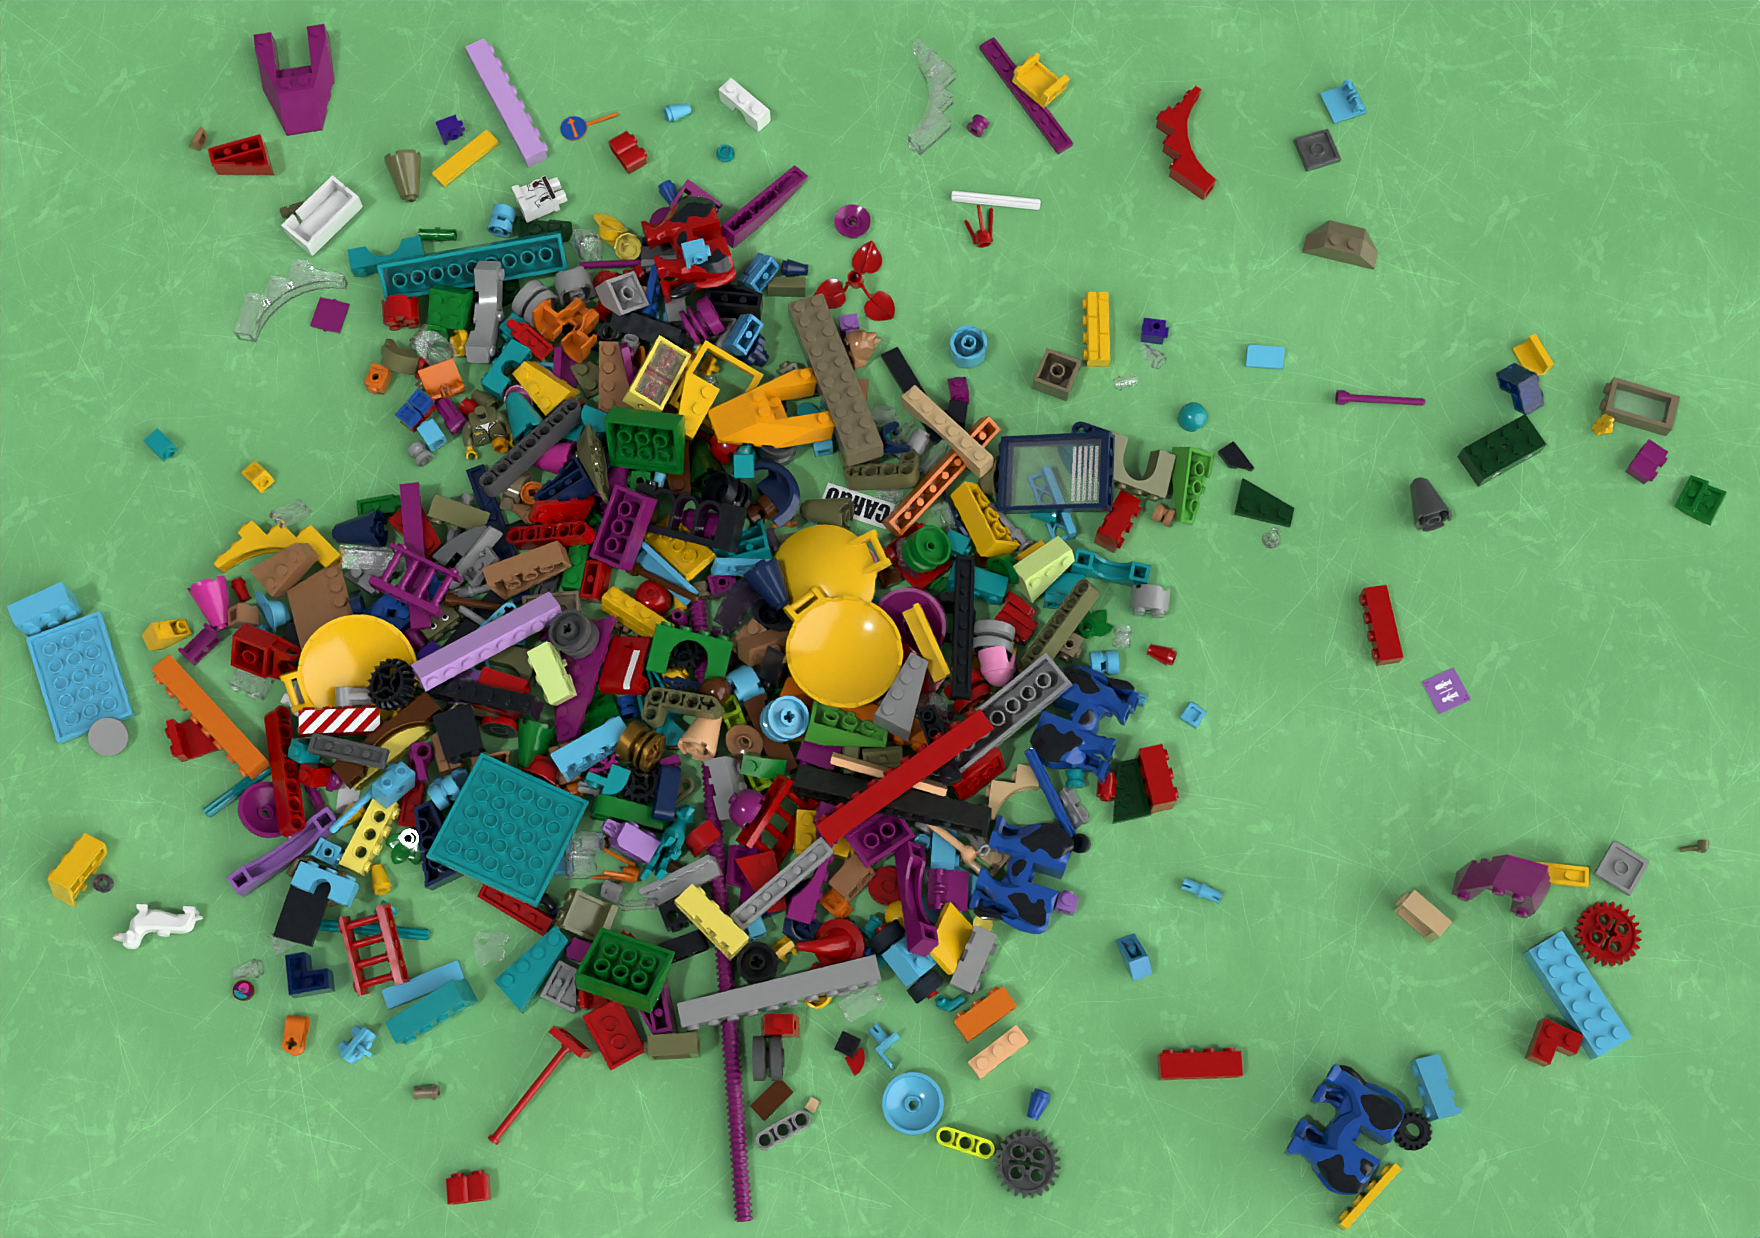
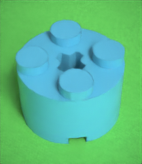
[949,325,987,368]
[725,664,767,709]

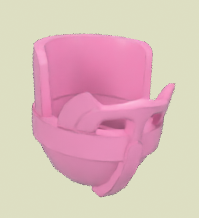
[978,646,1016,687]

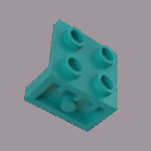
[1043,572,1085,609]

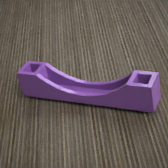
[226,806,343,897]

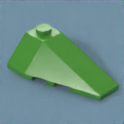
[1171,447,1214,525]
[804,700,888,747]

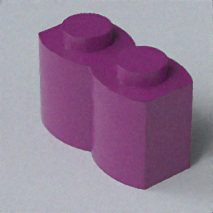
[1625,439,1668,484]

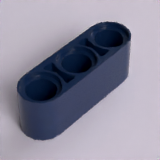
[651,764,681,823]

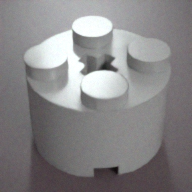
[554,266,596,307]
[1130,584,1170,618]

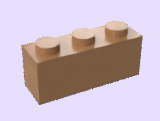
[737,629,790,667]

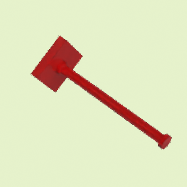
[488,1026,592,1145]

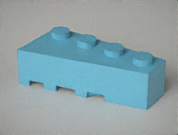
[550,716,627,783]

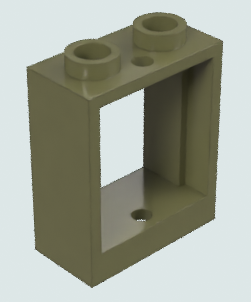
[644,1032,700,1060]

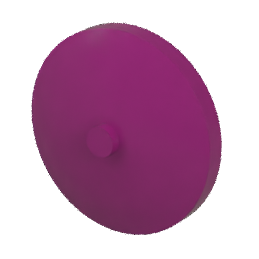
[877,587,948,655]

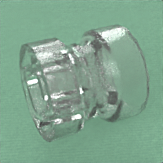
[1112,624,1132,648]

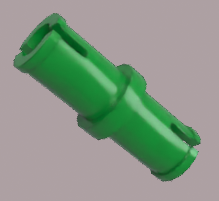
[418,227,457,242]

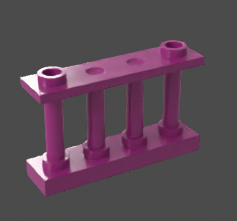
[368,542,462,620]

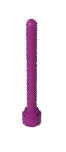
[1335,390,1426,406]

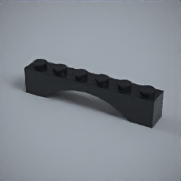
[425,678,544,722]

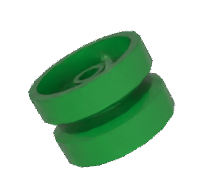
[902,525,951,573]

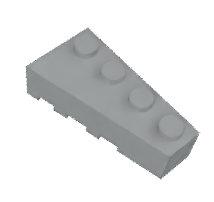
[873,653,928,742]

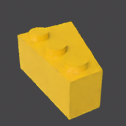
[47,833,108,907]

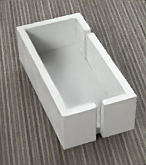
[281,175,363,257]

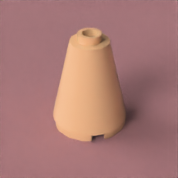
[677,708,723,762]

